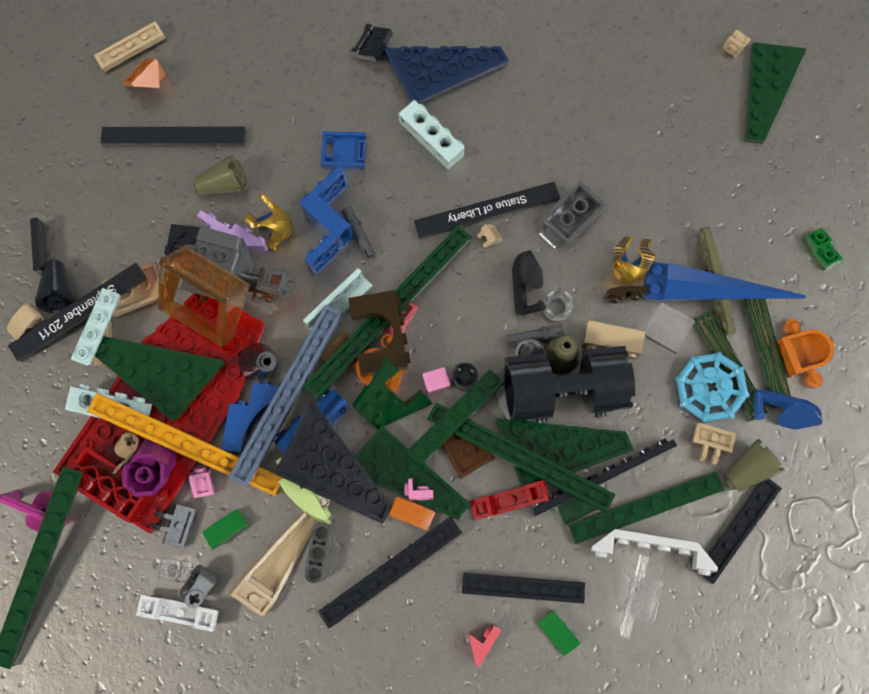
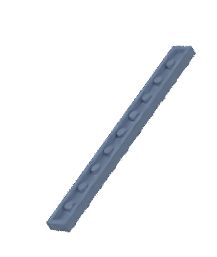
[228,305,343,488]

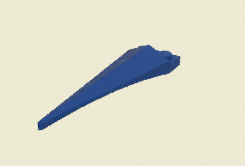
[643,262,807,302]

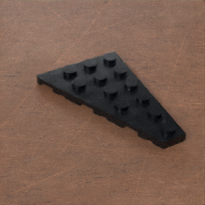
[274,402,392,524]

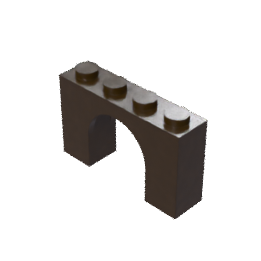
[348,290,411,377]

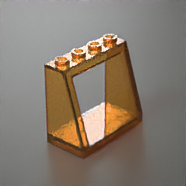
[158,246,250,347]

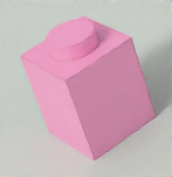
[422,367,453,396]

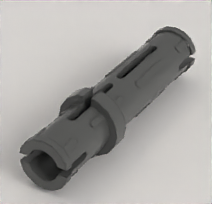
[341,206,376,260]
[506,324,565,347]

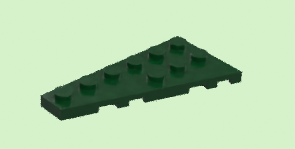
[744,42,807,144]
[355,426,471,520]

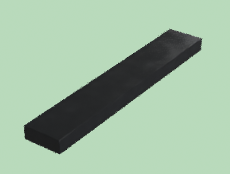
[695,479,782,584]
[462,573,585,604]

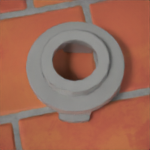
[542,290,573,322]

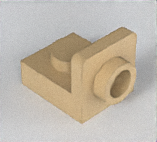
[722,30,751,58]

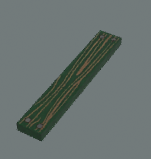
[744,299,791,407]
[693,311,769,422]

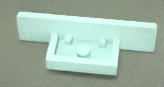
[71,288,121,366]

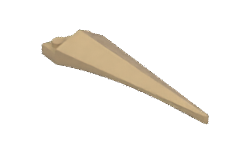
[229,495,331,618]

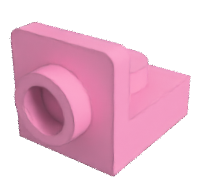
[188,465,215,498]
[405,478,433,501]

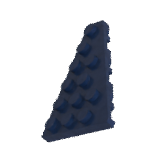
[384,46,509,104]

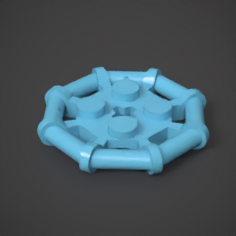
[675,351,750,423]

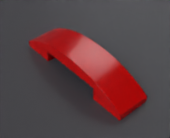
[470,480,550,520]

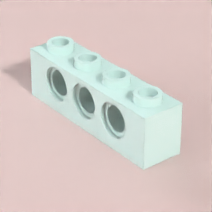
[398,100,464,170]
[65,384,152,418]

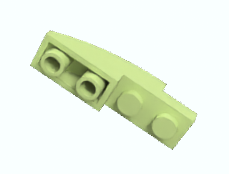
[276,457,332,525]

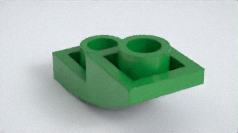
[805,227,843,270]
[202,509,248,550]

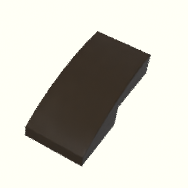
[603,286,647,304]

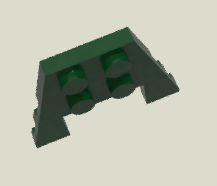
[352,357,432,429]

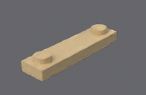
[94,21,166,72]

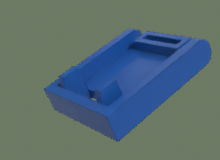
[321,131,366,170]

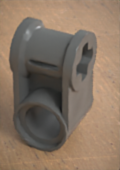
[180,565,218,608]

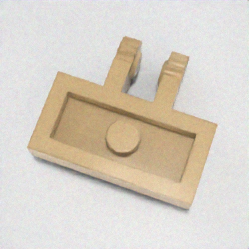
[692,423,736,465]

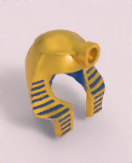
[245,193,293,251]
[612,236,655,285]

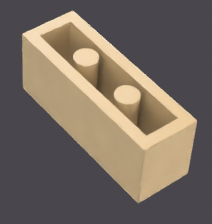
[581,320,646,359]

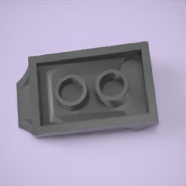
[539,181,607,249]

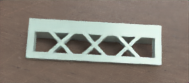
[303,268,373,330]

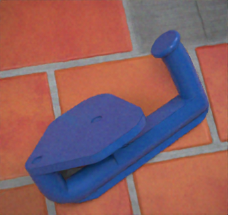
[754,389,822,429]

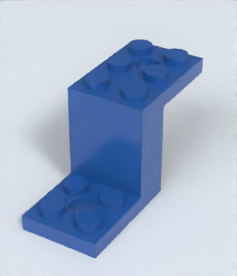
[299,165,354,276]

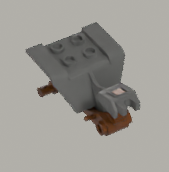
[180,226,296,304]

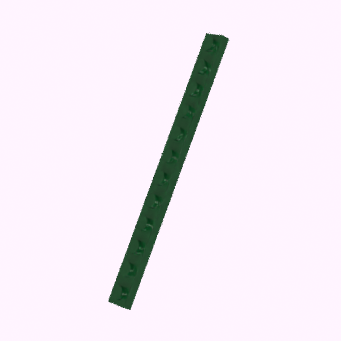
[303,225,472,400]

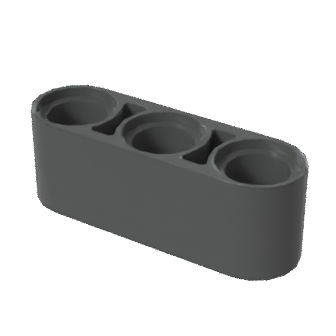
[305,523,333,583]

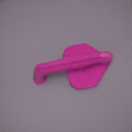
[0,490,69,532]

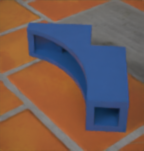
[221,381,281,454]

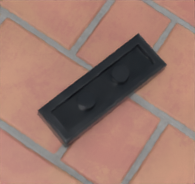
[30,217,48,276]

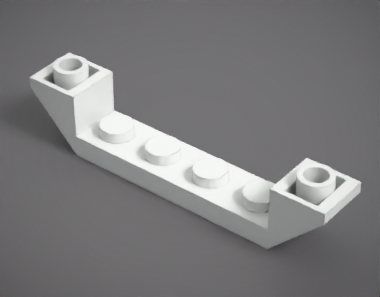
[590,529,718,576]

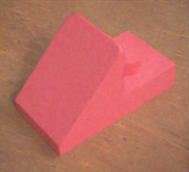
[468,624,501,667]

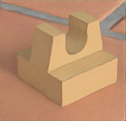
[477,224,503,248]

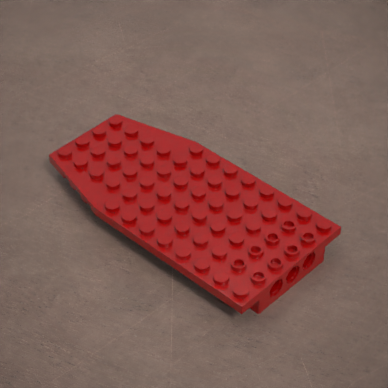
[53,293,266,534]

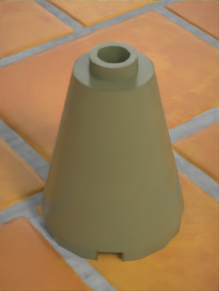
[193,155,248,195]
[544,336,580,375]
[725,439,785,492]

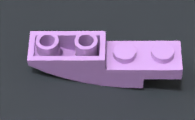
[197,210,269,252]

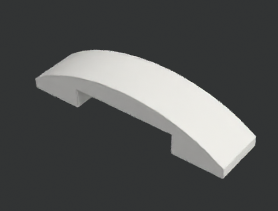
[136,594,219,632]

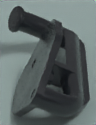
[512,250,546,316]

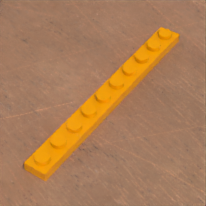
[87,393,283,496]

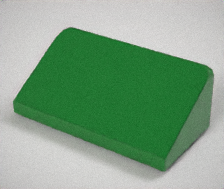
[537,610,581,656]

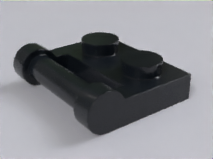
[350,23,393,62]
[164,224,200,257]

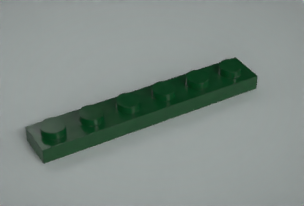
[406,369,504,467]

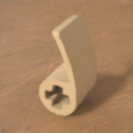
[6,303,44,340]
[113,433,139,474]

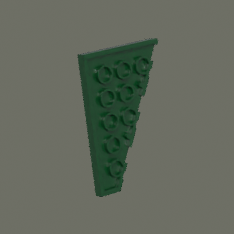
[95,336,226,422]
[495,418,634,487]

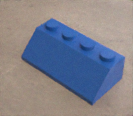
[274,388,351,454]

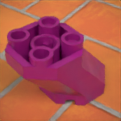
[122,439,176,497]

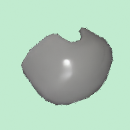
[515,339,546,356]

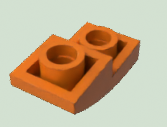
[388,497,435,531]

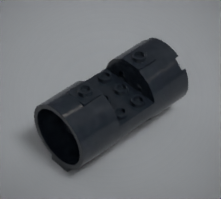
[504,346,635,423]

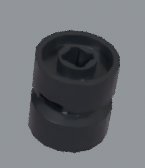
[452,363,478,392]

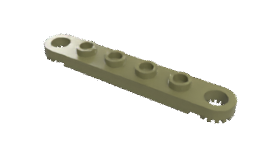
[699,227,736,336]

